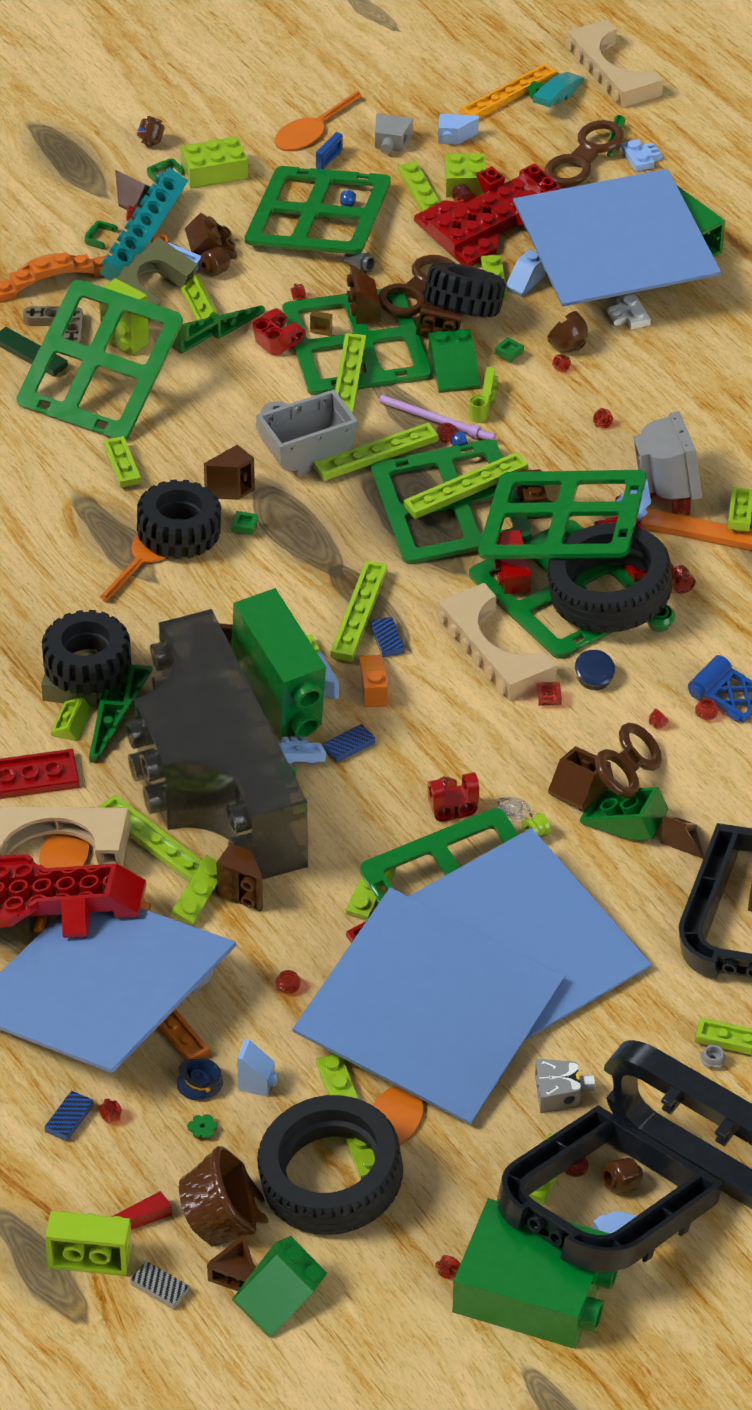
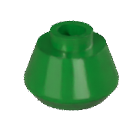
[647,604,675,632]

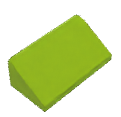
[50,697,92,740]

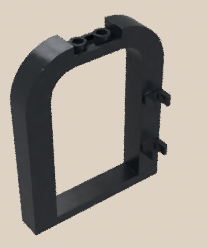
[679,823,752,979]
[604,1040,752,1209]
[497,1105,723,1272]

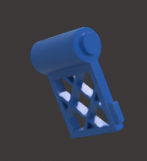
[688,655,752,723]

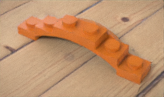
[0,252,106,302]

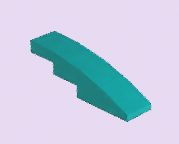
[533,72,585,108]

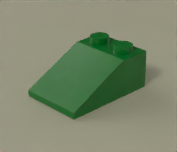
[428,329,480,393]
[580,787,669,841]
[232,1236,327,1337]

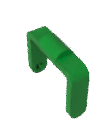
[147,158,184,184]
[85,220,118,249]

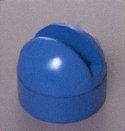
[340,190,356,207]
[451,431,468,446]

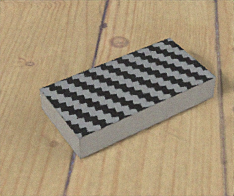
[130,1261,190,1309]

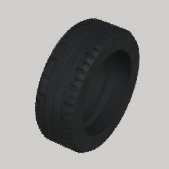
[547,523,673,633]
[257,1095,403,1235]

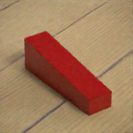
[111,1191,172,1230]

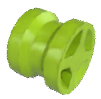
[522,813,551,837]

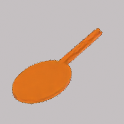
[275,91,361,151]
[100,534,166,602]
[34,834,89,935]
[373,1086,423,1145]

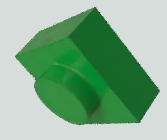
[495,337,524,362]
[231,511,258,535]

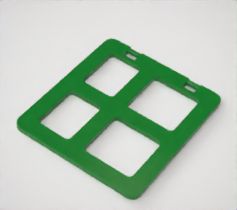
[244,166,391,254]
[16,280,183,440]
[282,289,431,395]
[371,439,532,564]
[478,470,647,559]
[469,520,640,658]
[360,808,519,903]

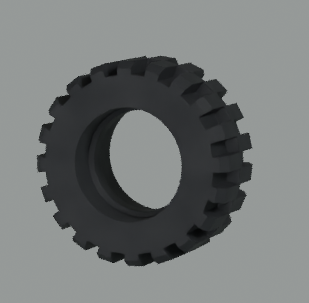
[423,262,506,317]
[137,479,221,559]
[42,610,131,696]

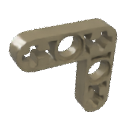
[23,306,84,344]

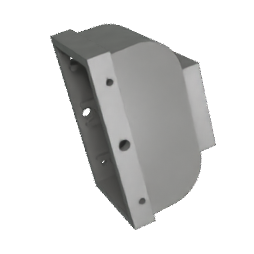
[256,390,358,476]
[633,411,703,500]

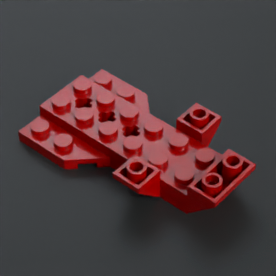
[414,163,561,267]
[0,854,147,938]

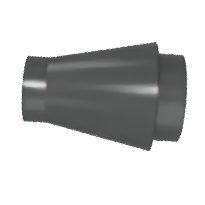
[344,253,375,273]

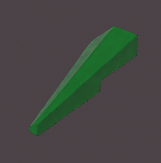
[172,305,265,354]
[89,664,153,762]

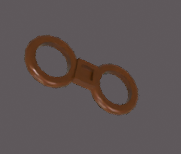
[544,120,624,187]
[378,255,456,317]
[595,722,662,798]

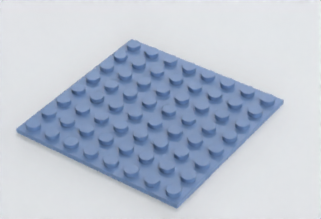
[513,169,721,307]
[408,828,652,1041]
[292,887,564,1125]
[0,908,237,1073]

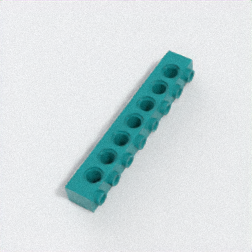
[100,167,189,281]

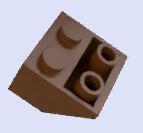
[185,213,237,259]
[346,266,381,324]
[416,303,463,338]
[204,445,255,500]
[548,746,614,810]
[216,843,263,911]

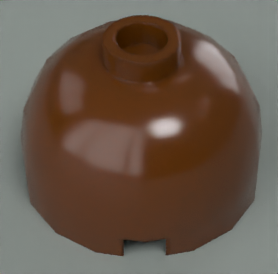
[547,311,588,352]

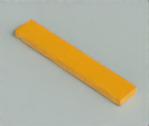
[460,64,558,119]

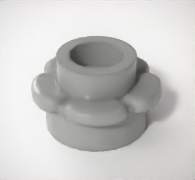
[701,1045,726,1068]

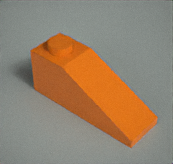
[359,654,387,708]

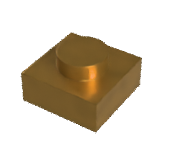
[310,310,332,335]

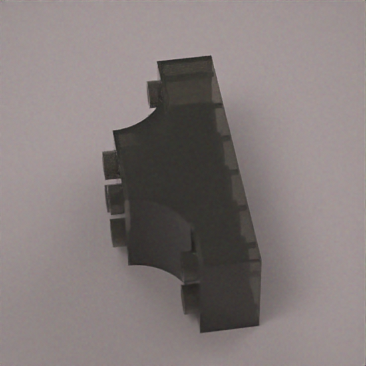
[126,609,308,880]

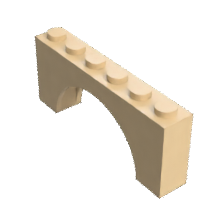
[565,19,663,108]
[436,583,557,701]
[0,806,131,866]

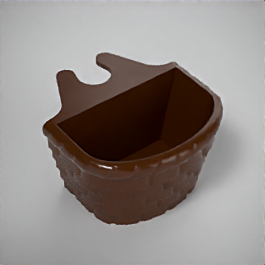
[179,1146,269,1246]

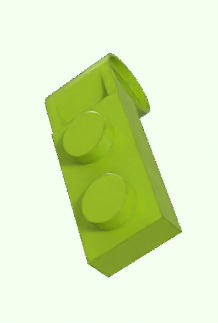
[469,367,499,423]
[346,856,396,921]

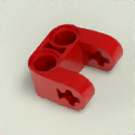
[252,308,306,355]
[427,772,479,822]

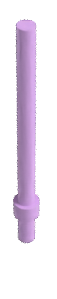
[379,395,496,440]

